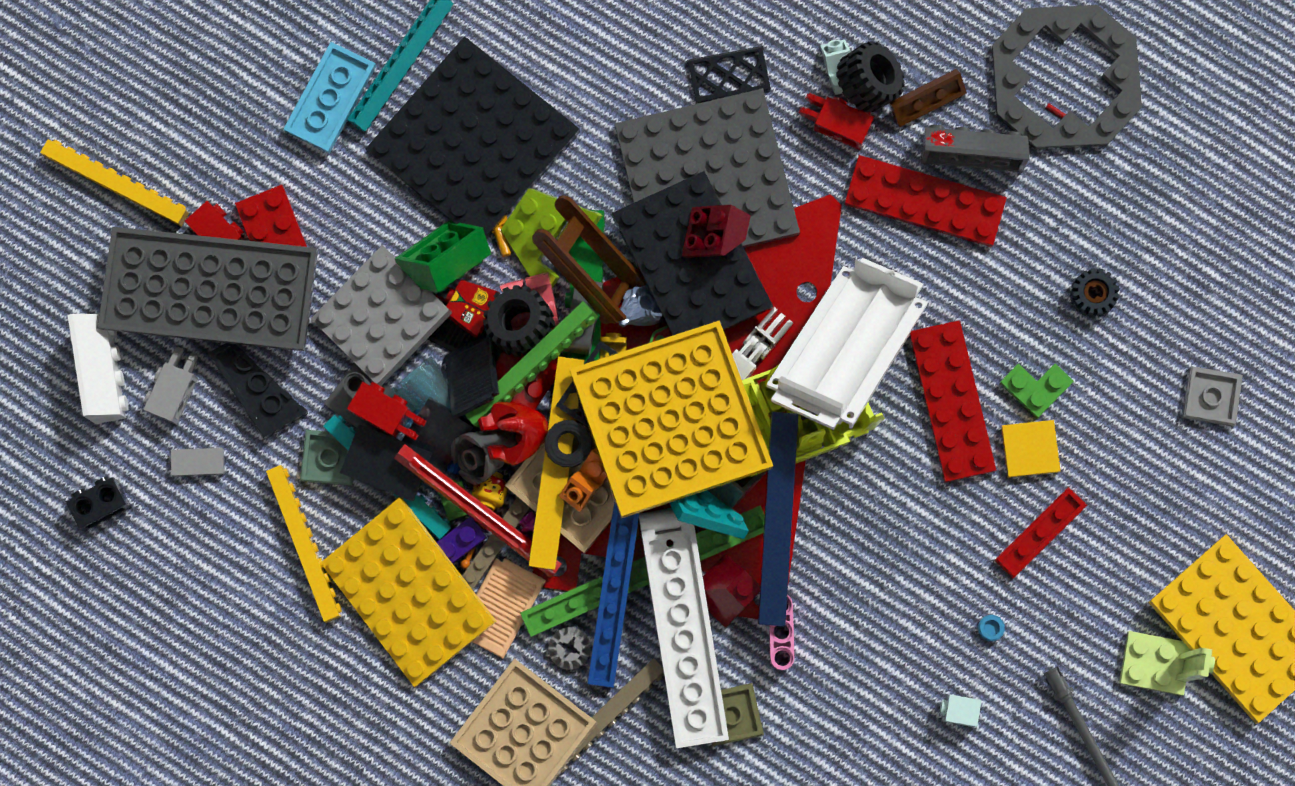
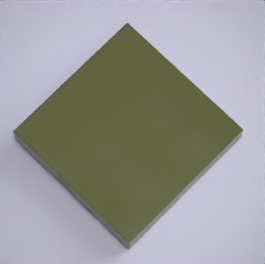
[712,683,764,747]

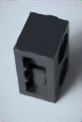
[65,476,132,532]

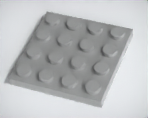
[311,245,452,386]

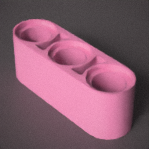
[769,595,794,671]

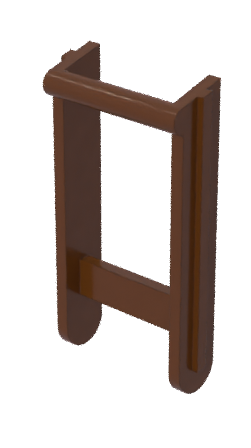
[532,195,646,324]

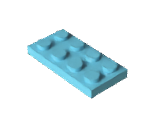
[283,42,377,154]

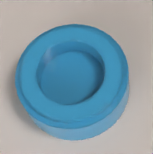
[977,615,1005,642]

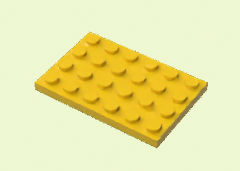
[322,497,497,687]
[1148,534,1295,724]

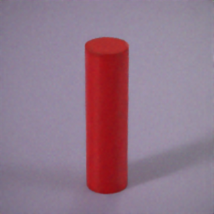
[1046,103,1066,119]

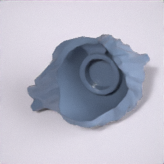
[618,285,663,327]

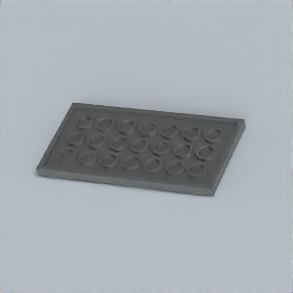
[97,227,318,351]

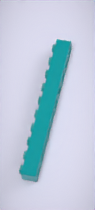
[347,0,454,131]
[323,414,452,539]

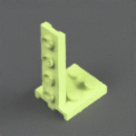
[1119,631,1215,696]

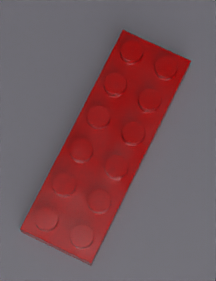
[844,155,1007,247]
[909,320,996,483]

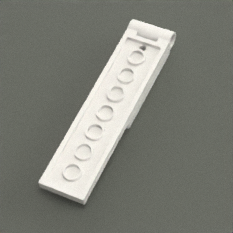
[639,508,729,748]

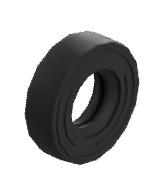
[545,420,592,467]

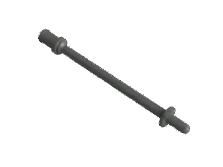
[1043,666,1119,786]

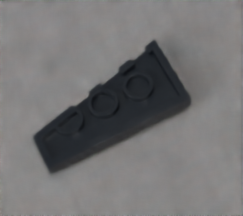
[209,343,308,440]

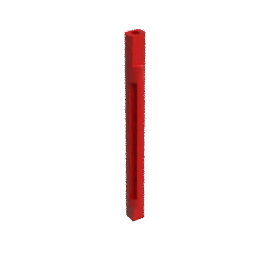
[394,444,562,578]

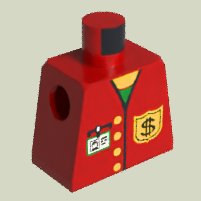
[436,280,500,339]

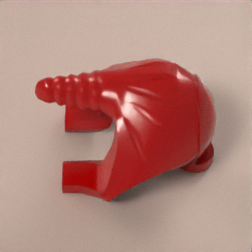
[478,402,548,465]

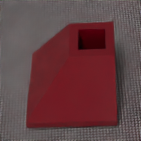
[682,204,751,258]

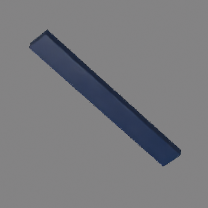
[758,412,799,626]

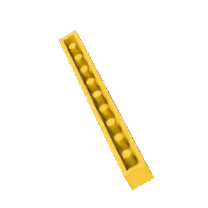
[40,139,189,227]
[266,465,342,623]

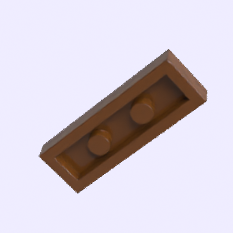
[889,69,967,127]

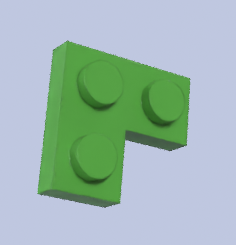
[999,363,1074,419]

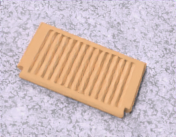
[473,558,546,659]

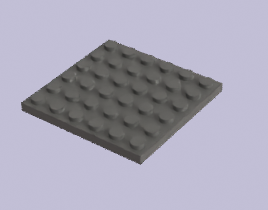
[615,89,800,248]

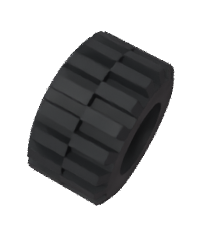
[836,41,905,113]
[483,285,555,357]

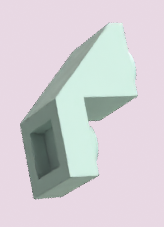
[820,39,851,95]

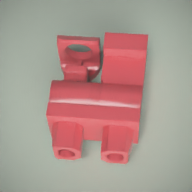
[500,272,560,331]

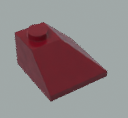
[703,554,760,628]

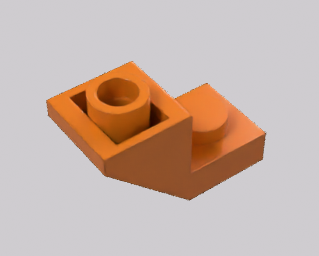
[559,447,607,512]

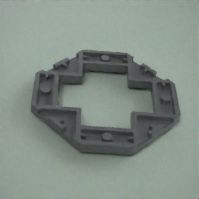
[991,5,1142,150]

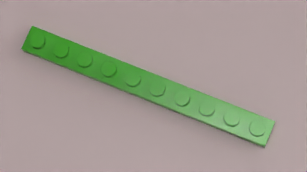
[520,505,765,637]

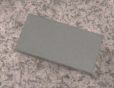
[171,448,225,477]

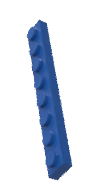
[588,500,640,688]

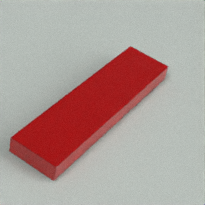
[994,487,1087,579]

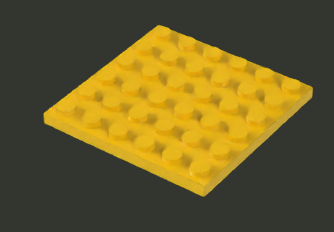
[570,320,773,519]

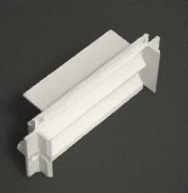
[766,258,928,430]

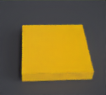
[1001,420,1061,478]

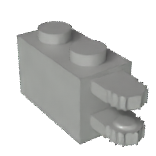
[143,347,198,425]

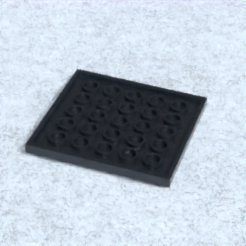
[365,36,580,239]

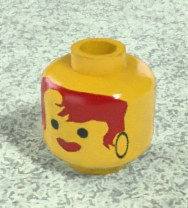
[471,472,508,511]

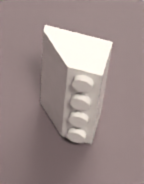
[68,314,128,424]

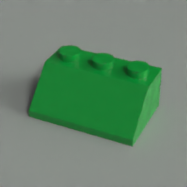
[394,221,491,293]

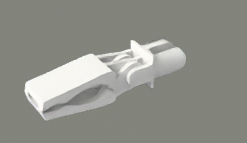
[732,307,793,380]

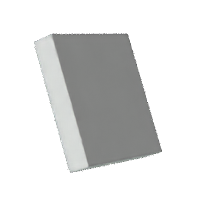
[1182,366,1243,427]

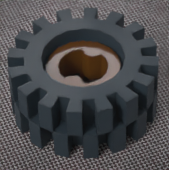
[1070,268,1120,318]

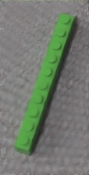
[465,301,599,429]

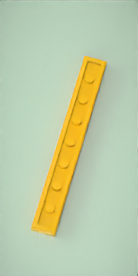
[529,356,584,570]

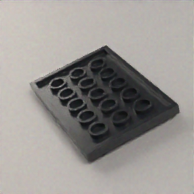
[611,171,773,336]

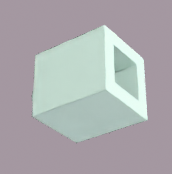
[940,695,981,727]

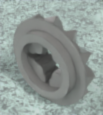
[548,627,591,670]

